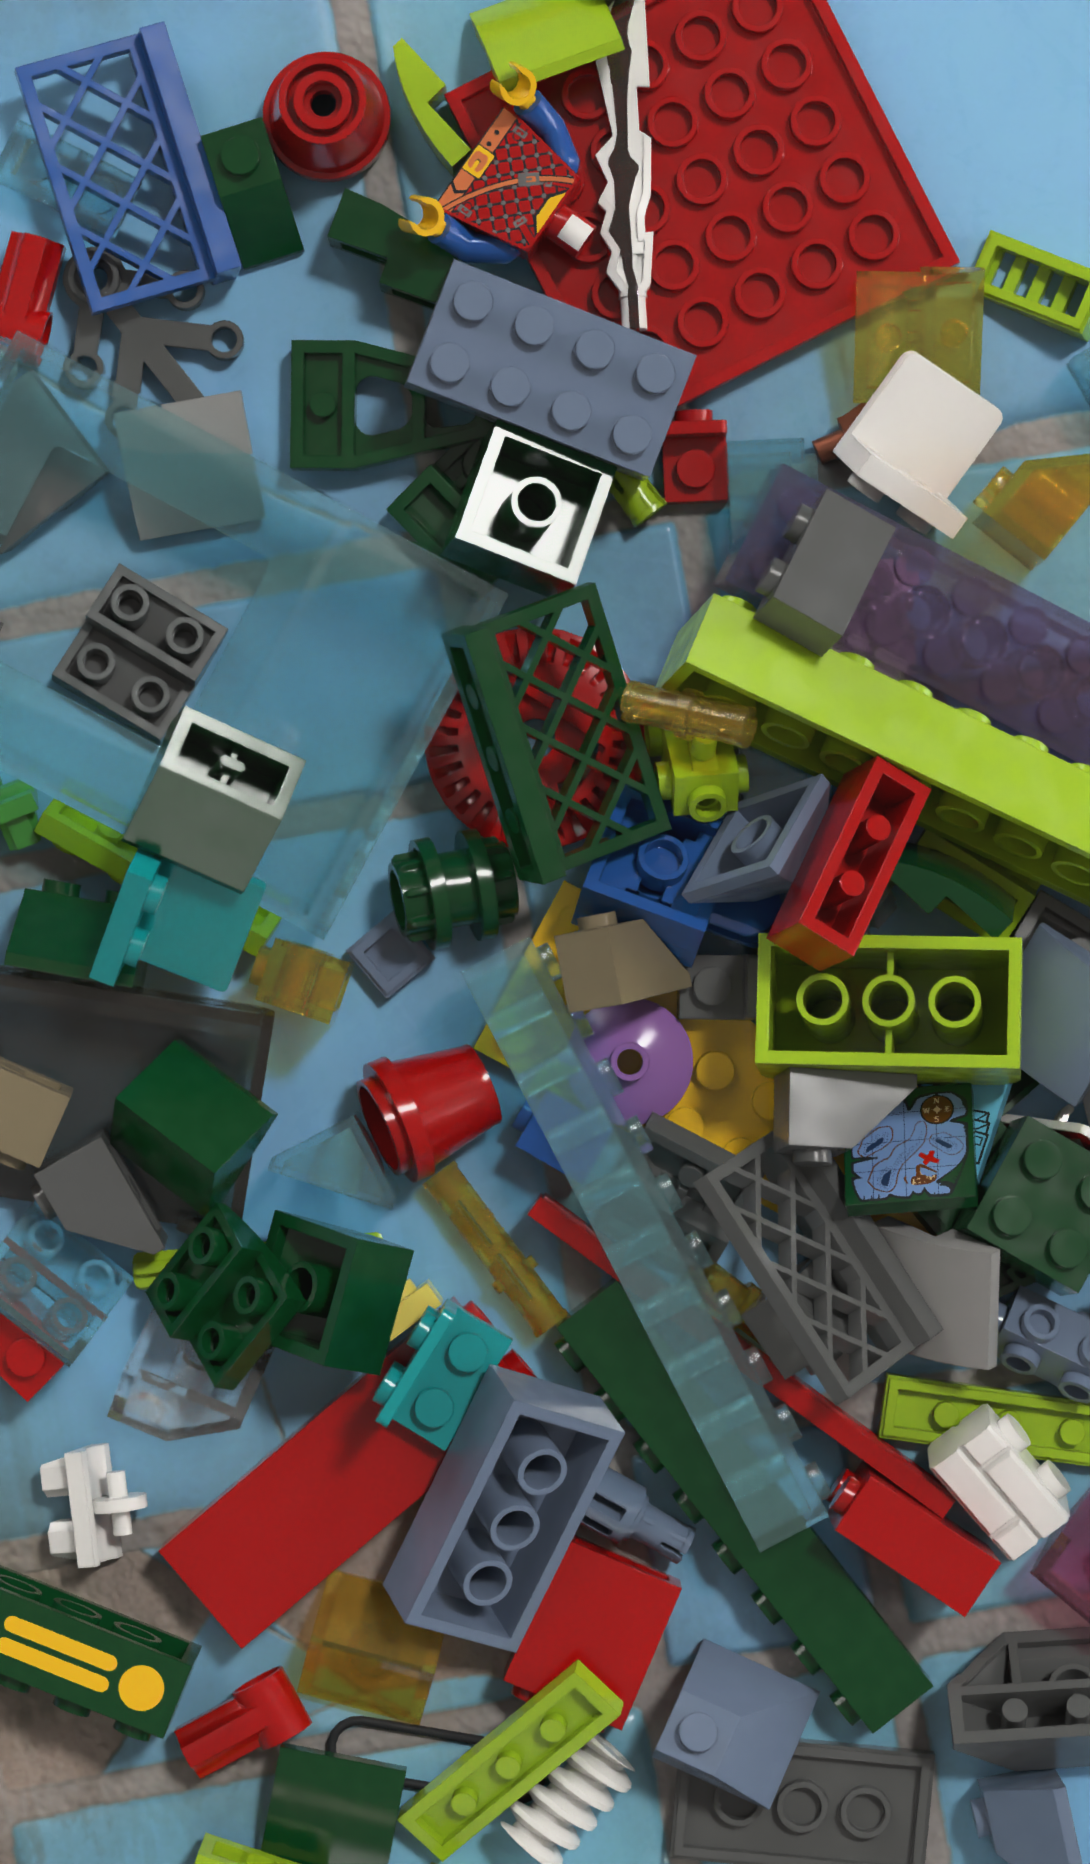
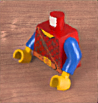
[398,61,597,264]

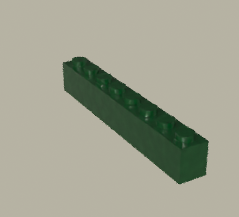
[554,1278,934,1733]

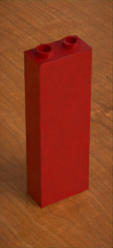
[159,1296,537,1649]

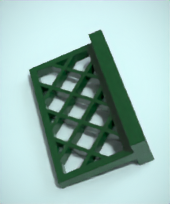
[441,582,672,885]

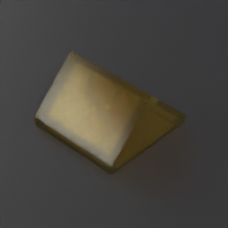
[297,1569,445,1725]

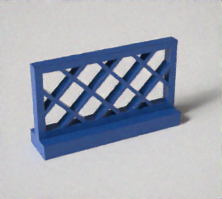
[14,21,242,316]

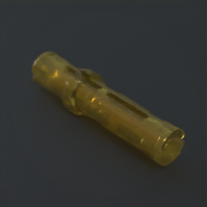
[422,1160,569,1338]

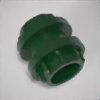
[388,828,519,950]

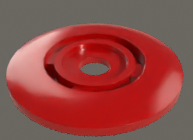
[424,628,645,847]

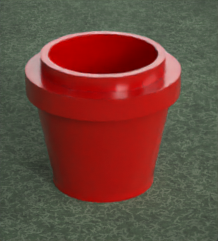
[263,52,391,182]
[357,1044,502,1183]

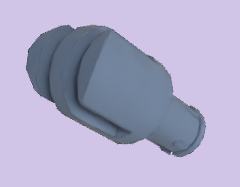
[580,1467,696,1564]

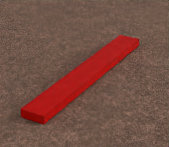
[527,1192,956,1519]

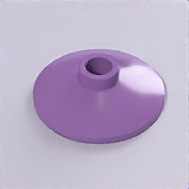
[565,999,693,1125]

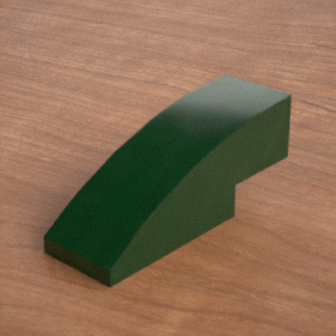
[327,188,459,310]

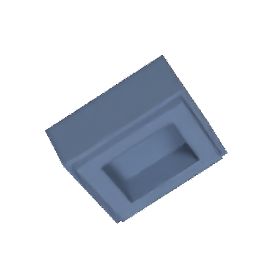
[346,911,436,999]

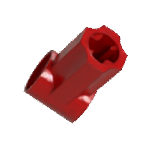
[0,231,66,368]
[174,1665,312,1779]

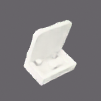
[833,351,1003,539]

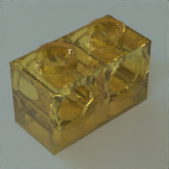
[249,938,355,1024]

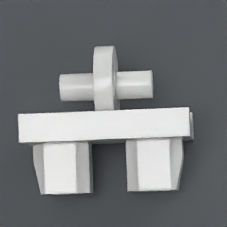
[40,1443,148,1568]

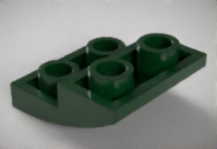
[145,1202,306,1390]

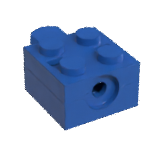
[571,786,782,968]

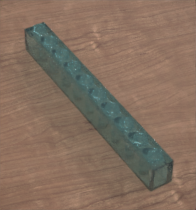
[460,936,833,1552]

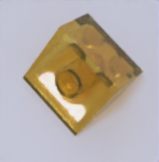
[972,454,1090,571]

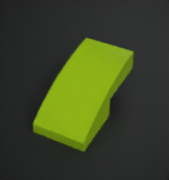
[393,38,471,177]

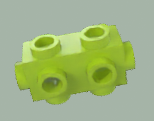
[644,701,749,822]

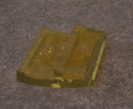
[853,267,985,403]

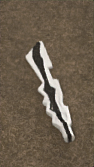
[595,0,654,332]

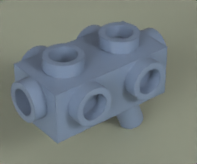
[997,1285,1090,1403]

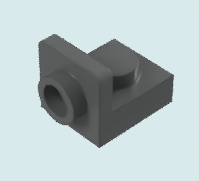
[677,954,758,1020]

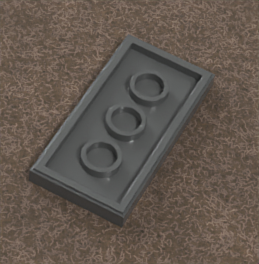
[669,1738,935,1864]

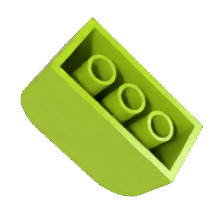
[755,933,1023,1085]

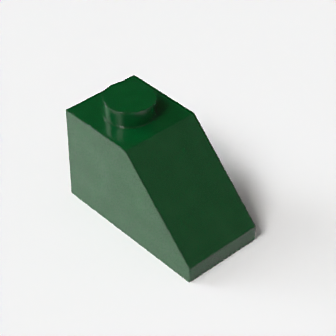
[201,117,305,270]

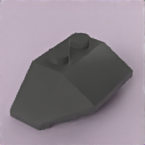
[947,1627,1090,1771]

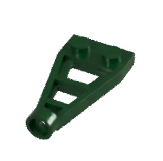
[290,340,494,471]

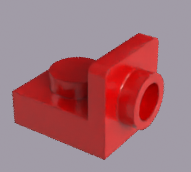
[662,409,729,505]

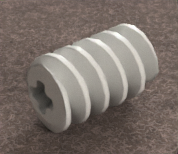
[500,1733,635,1864]

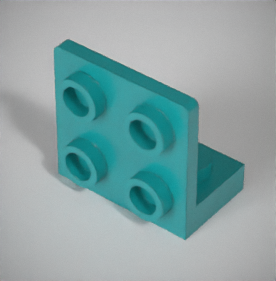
[89,849,266,992]
[372,1298,513,1451]

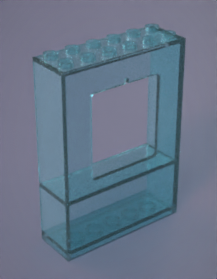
[0,330,509,940]

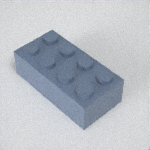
[404,259,697,481]
[383,1364,625,1653]

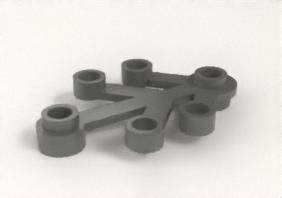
[63,247,245,438]

